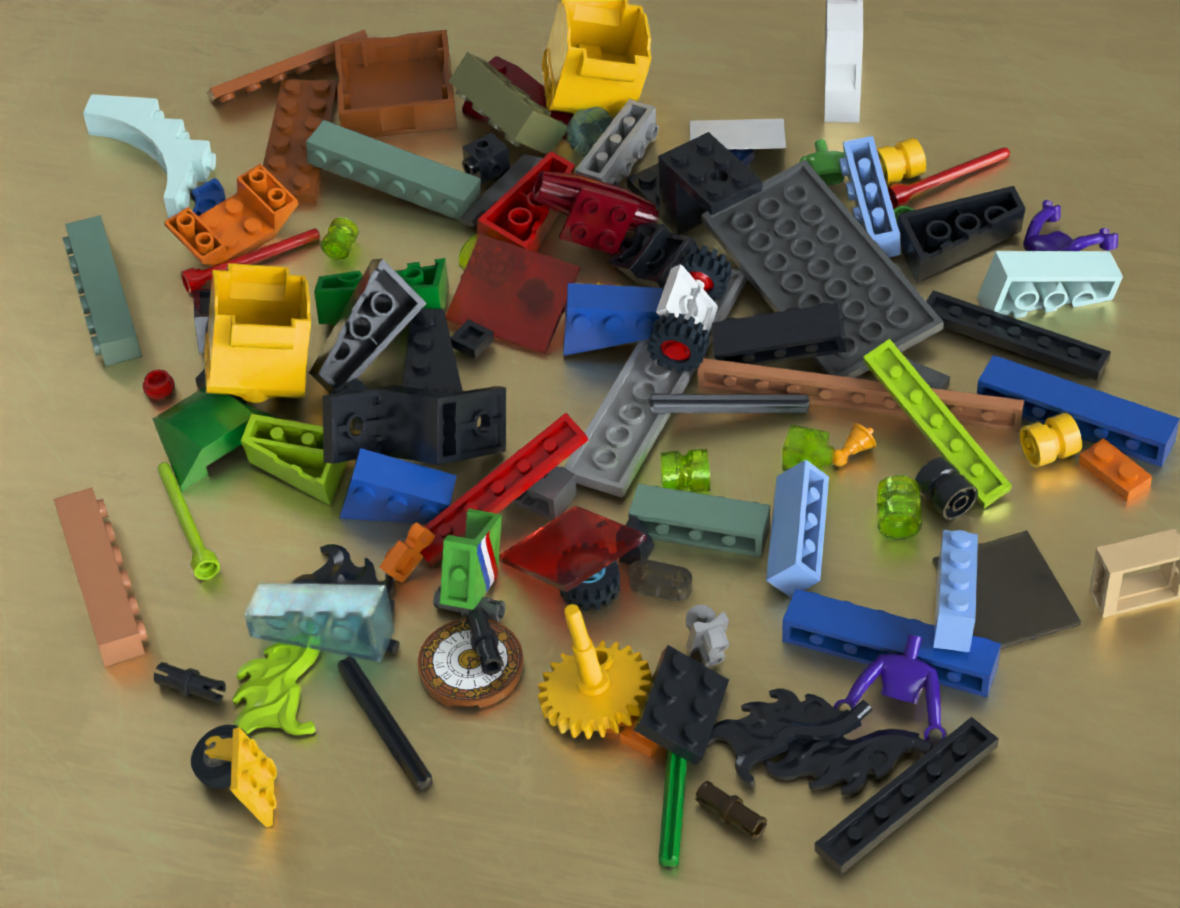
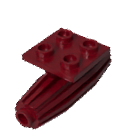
[532,170,659,255]

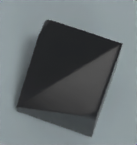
[617,516,654,569]

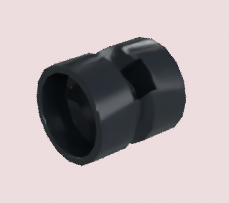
[914,457,978,520]

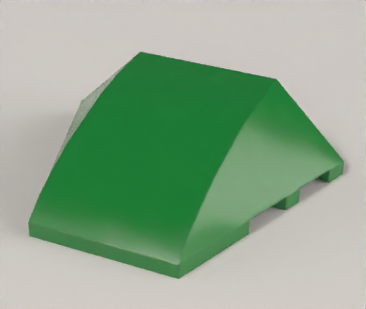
[152,386,277,492]

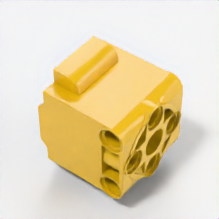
[542,0,652,122]
[204,263,311,403]

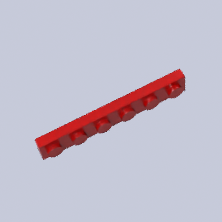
[420,413,589,567]

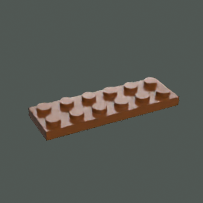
[263,79,338,204]

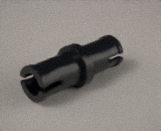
[465,608,504,675]
[154,662,226,703]

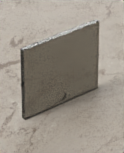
[932,530,1081,649]

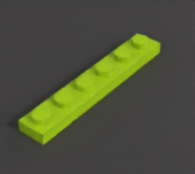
[863,339,1012,509]

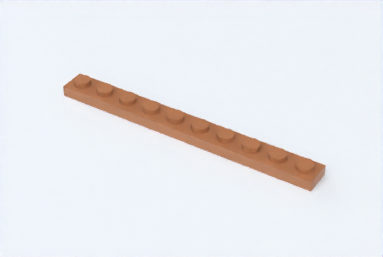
[698,358,1024,432]

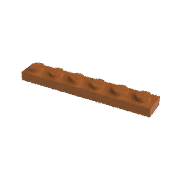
[206,29,368,104]

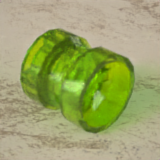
[321,217,359,260]

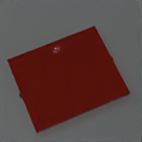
[445,234,581,354]
[499,506,647,592]

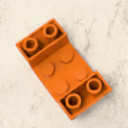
[164,164,298,265]

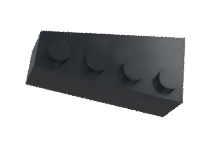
[402,309,463,393]

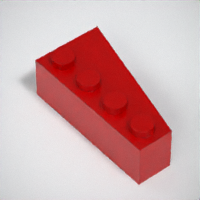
[477,151,575,273]

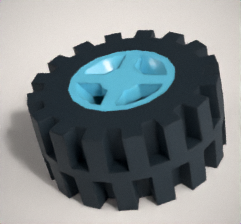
[558,546,620,611]

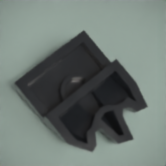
[608,222,697,289]

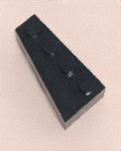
[897,186,1026,283]
[309,258,427,393]

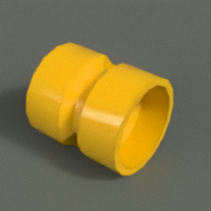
[876,137,926,185]
[1019,413,1082,467]

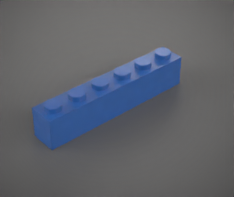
[977,355,1180,467]
[782,589,1001,697]

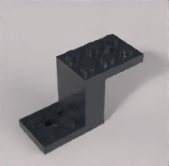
[627,132,762,235]
[323,385,506,465]

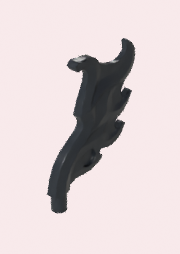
[286,544,400,654]
[707,688,872,788]
[764,729,934,795]

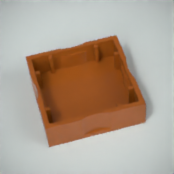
[334,30,458,138]

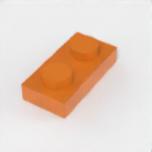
[1079,438,1152,501]

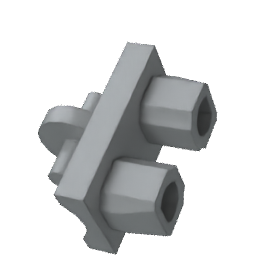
[685,605,730,667]

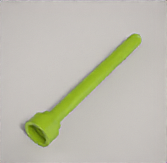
[157,462,220,580]

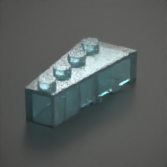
[244,583,395,662]

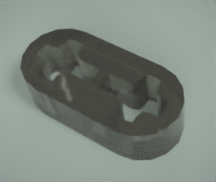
[628,559,693,601]

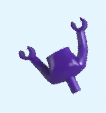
[1023,200,1118,251]
[833,634,948,742]

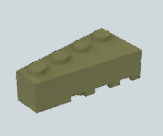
[449,52,569,154]

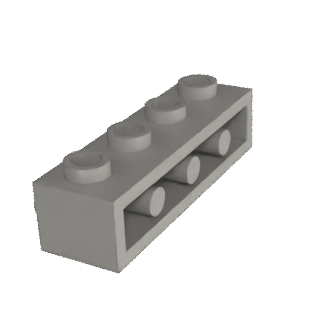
[575,99,659,186]

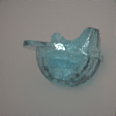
[567,106,613,156]

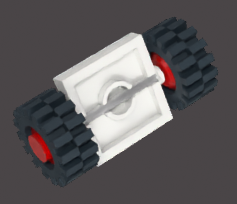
[647,245,732,373]

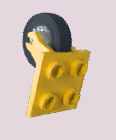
[191,724,277,827]

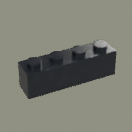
[712,303,846,365]

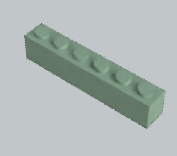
[306,120,481,221]
[62,215,142,366]

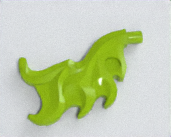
[232,614,322,735]

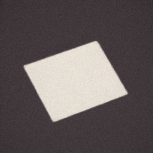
[690,119,786,149]

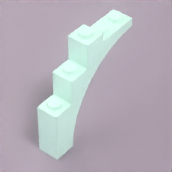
[83,94,216,219]

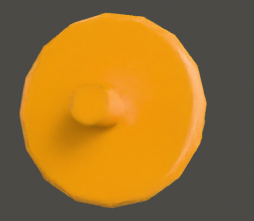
[830,423,876,467]

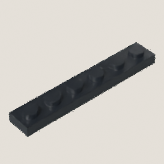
[926,290,1111,381]
[814,717,999,875]

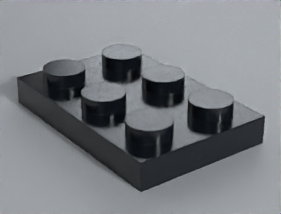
[633,645,729,765]

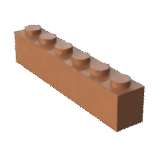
[53,488,148,667]

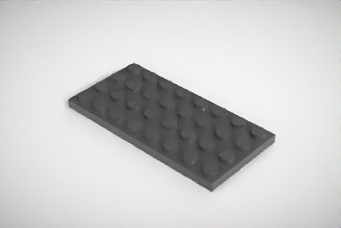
[701,160,943,378]

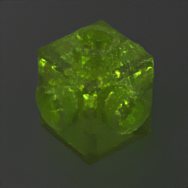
[782,425,834,472]

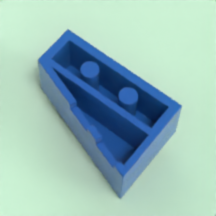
[563,283,663,356]
[339,448,457,525]

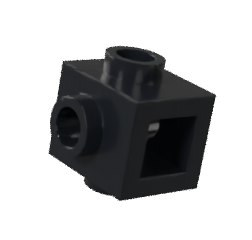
[462,132,510,185]

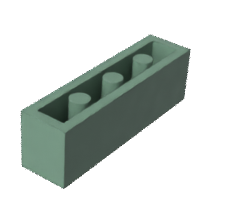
[628,484,770,558]

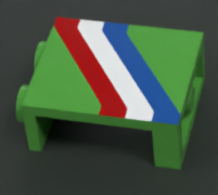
[440,509,502,610]

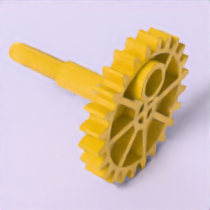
[537,604,653,739]

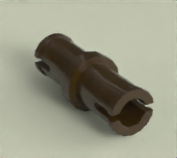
[695,781,767,839]

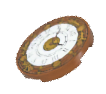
[418,618,524,708]

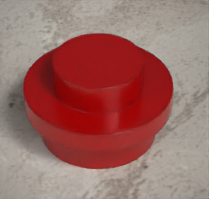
[142,369,175,399]

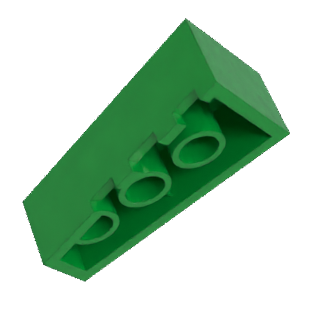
[314,258,449,326]

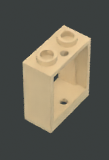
[1089,528,1180,618]

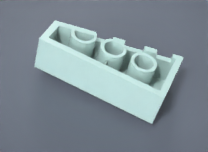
[977,251,1123,318]

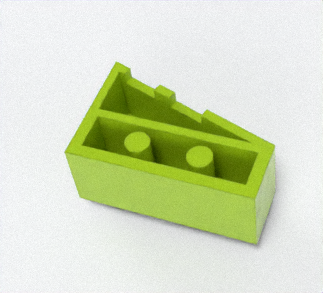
[241,414,347,506]

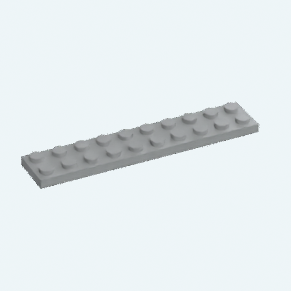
[564,267,747,498]

